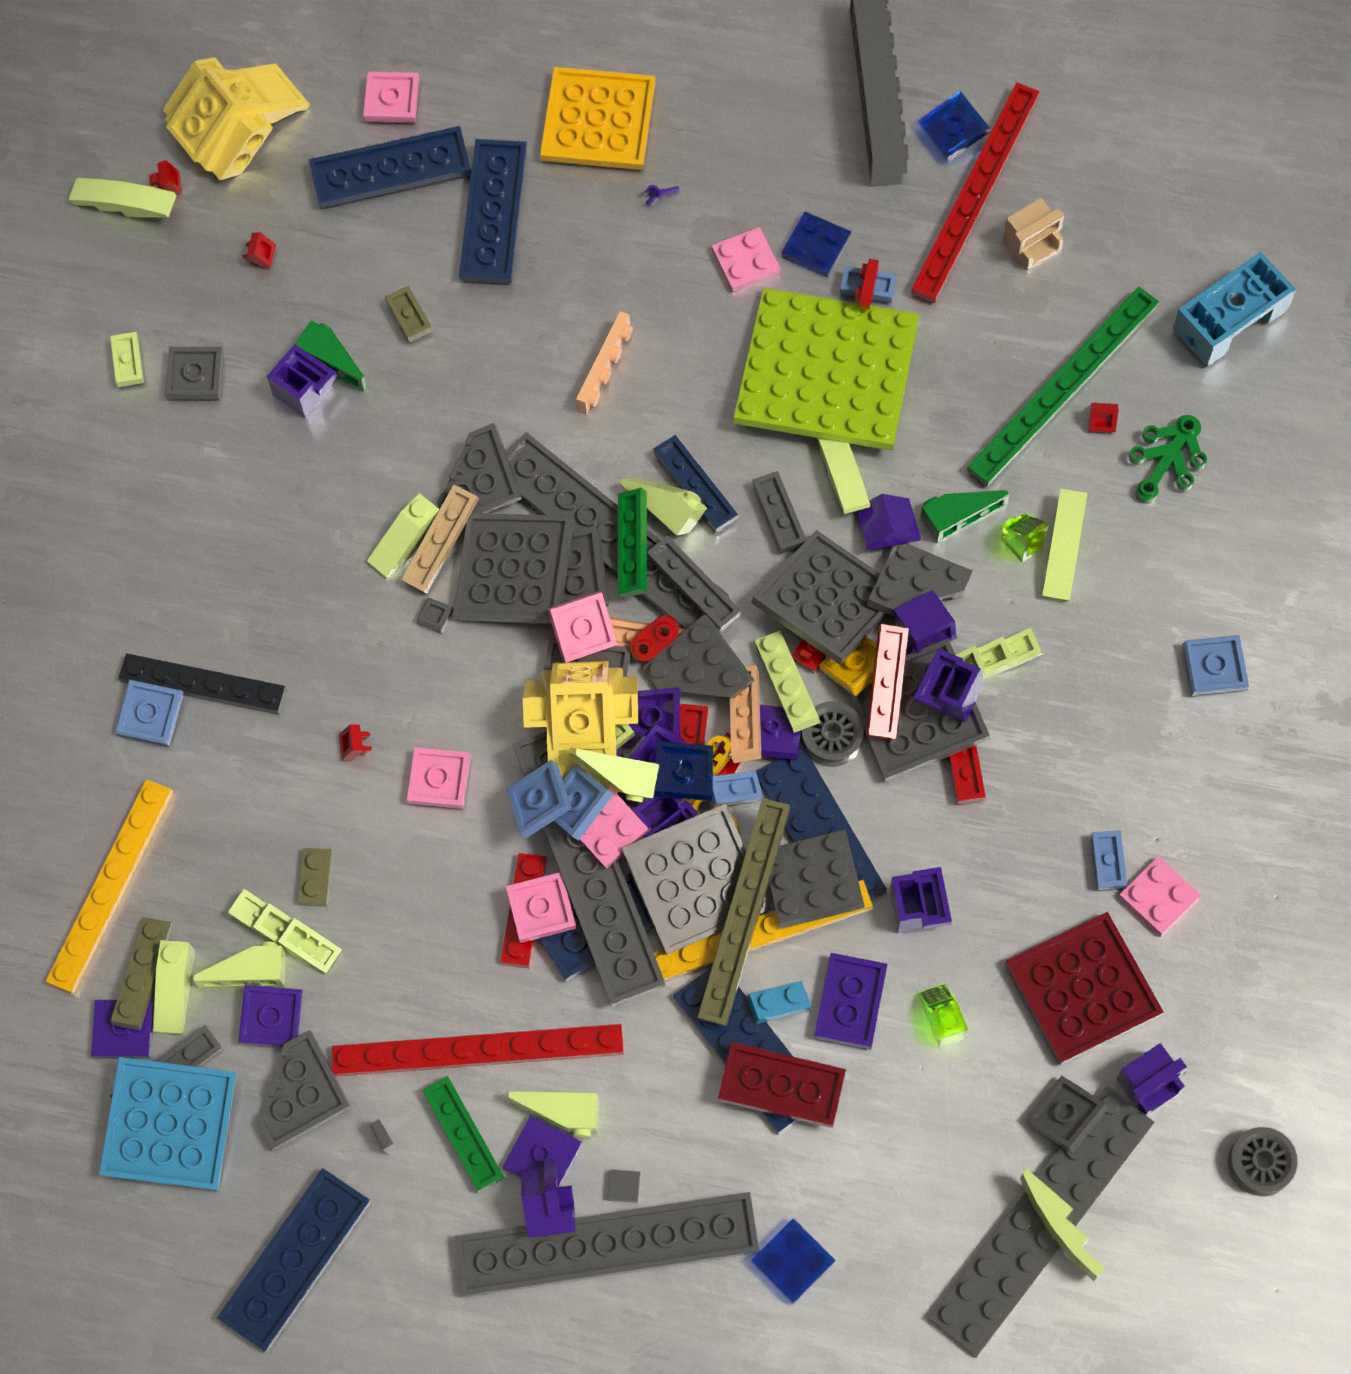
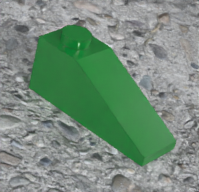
[295,321,367,392]
[920,490,1009,543]

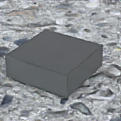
[416,597,453,634]
[370,1119,397,1155]
[608,1169,641,1203]

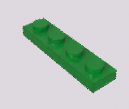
[618,488,647,598]
[422,1076,505,1193]

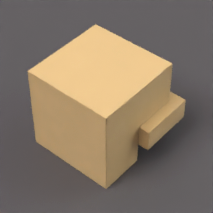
[1003,198,1065,270]

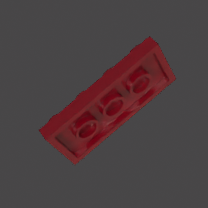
[718,1042,846,1128]

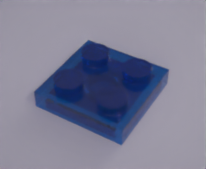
[918,91,991,162]
[781,211,852,278]
[654,741,713,801]
[751,1218,836,1305]

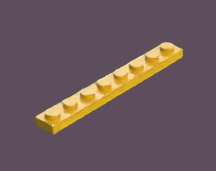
[45,779,173,995]
[654,880,873,981]

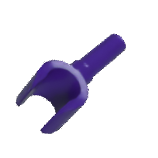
[642,185,680,206]

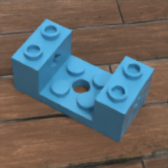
[1173,252,1296,367]

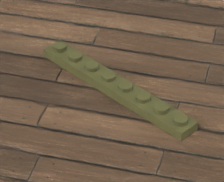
[698,798,791,1027]

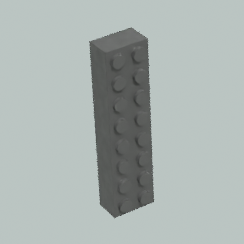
[849,0,909,187]

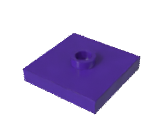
[760,705,802,760]
[238,985,303,1047]
[91,999,154,1059]
[502,1115,583,1186]

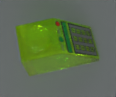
[1001,513,1048,563]
[918,983,969,1047]

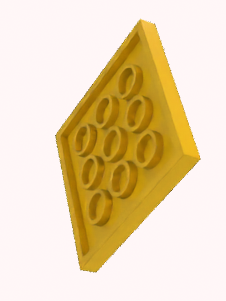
[540,67,656,170]

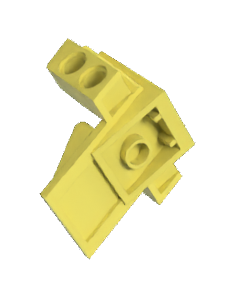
[163,58,310,180]
[523,661,638,795]

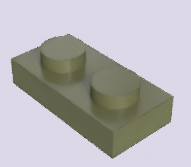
[385,286,433,343]
[298,848,333,907]

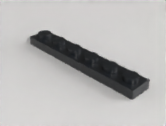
[118,653,287,715]

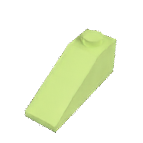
[620,477,707,535]
[367,493,439,579]
[569,748,659,802]
[153,940,195,1035]
[194,942,286,988]
[509,1091,599,1139]

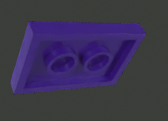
[814,953,888,1050]

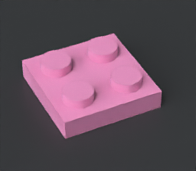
[363,72,420,123]
[712,227,781,293]
[548,591,617,663]
[407,747,471,809]
[580,787,649,869]
[1118,856,1201,937]
[506,872,576,943]

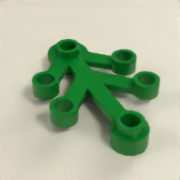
[1129,415,1207,504]

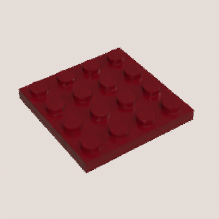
[1005,911,1164,1065]

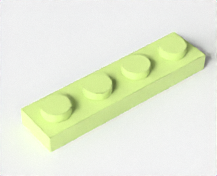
[755,631,820,733]

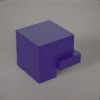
[266,344,337,418]
[894,590,957,655]
[914,649,985,722]
[633,783,699,838]
[889,867,952,934]
[1116,1043,1187,1116]
[521,1158,576,1238]

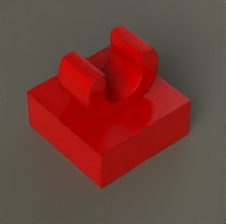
[149,160,182,195]
[243,232,276,269]
[1088,402,1119,432]
[791,639,826,673]
[339,724,372,761]

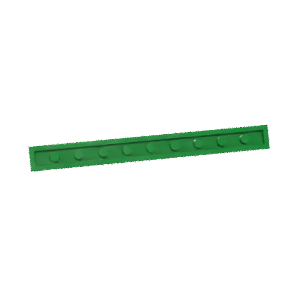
[967,286,1159,487]

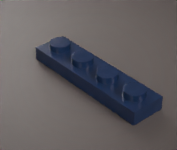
[653,435,738,533]

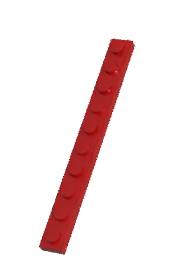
[911,82,1040,303]
[332,1024,624,1077]

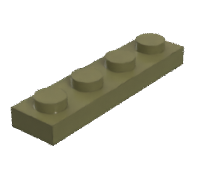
[111,917,173,1031]

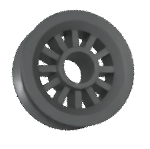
[801,701,864,767]
[1228,1127,1298,1197]

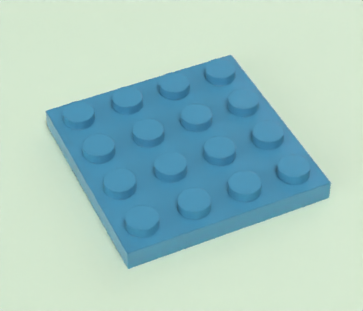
[99,1057,237,1191]

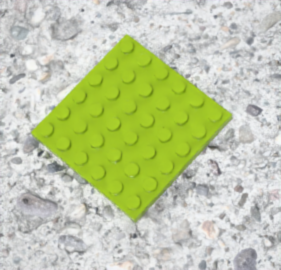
[733,288,920,451]

